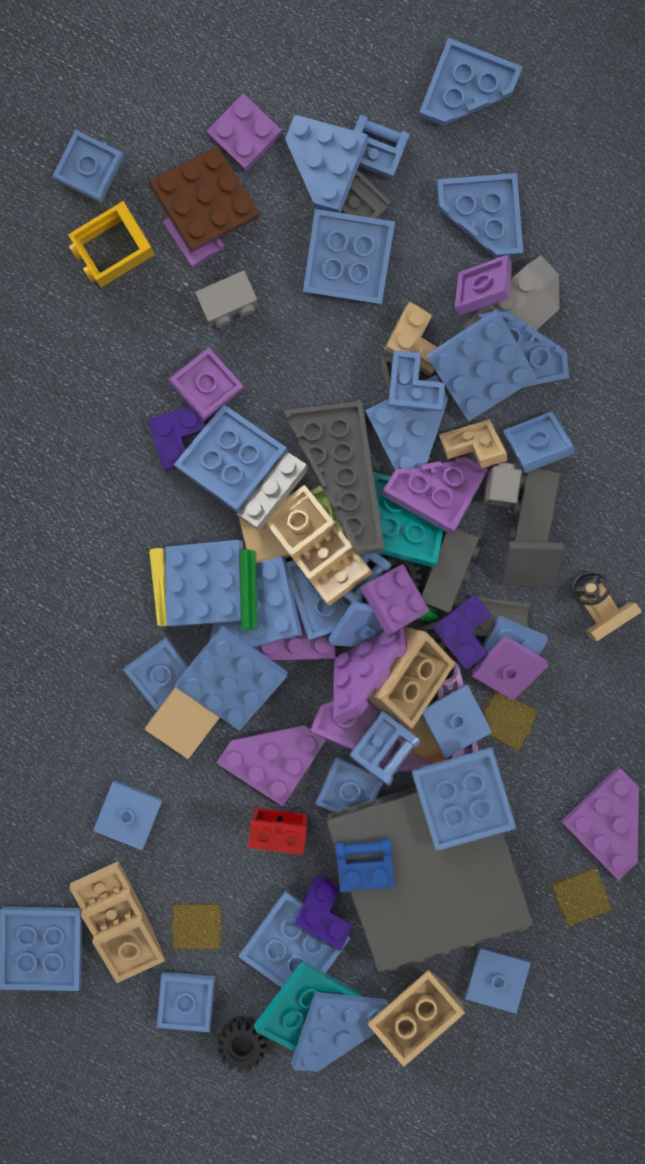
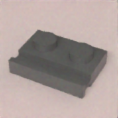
[342,170,391,219]
[475,596,530,636]

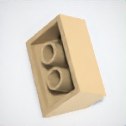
[368,627,455,729]
[368,969,465,1067]

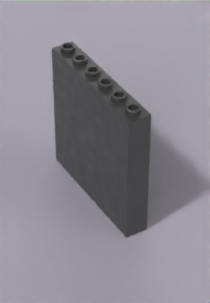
[327,786,533,972]

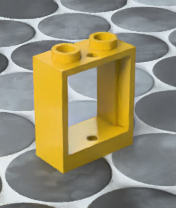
[68,201,155,287]

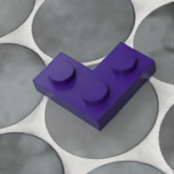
[148,406,206,471]
[432,594,492,669]
[292,875,352,951]

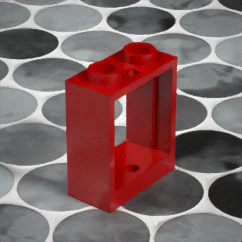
[248,807,307,855]

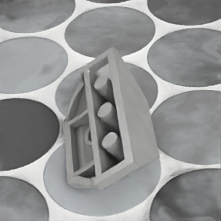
[463,255,559,330]

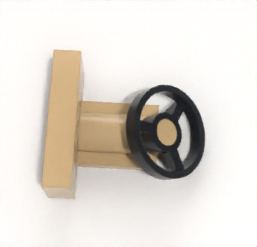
[572,571,642,641]

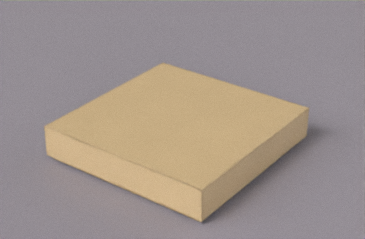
[145,687,220,759]

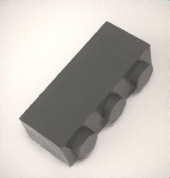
[507,469,560,543]
[420,529,480,613]

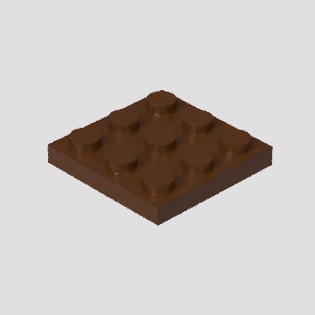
[149,146,260,253]

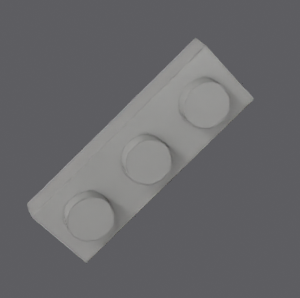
[237,451,309,531]

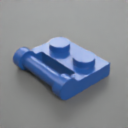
[336,838,395,892]

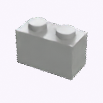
[195,271,259,328]
[482,463,522,507]

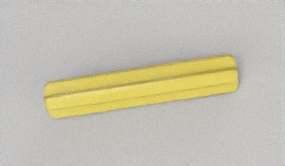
[150,548,166,626]

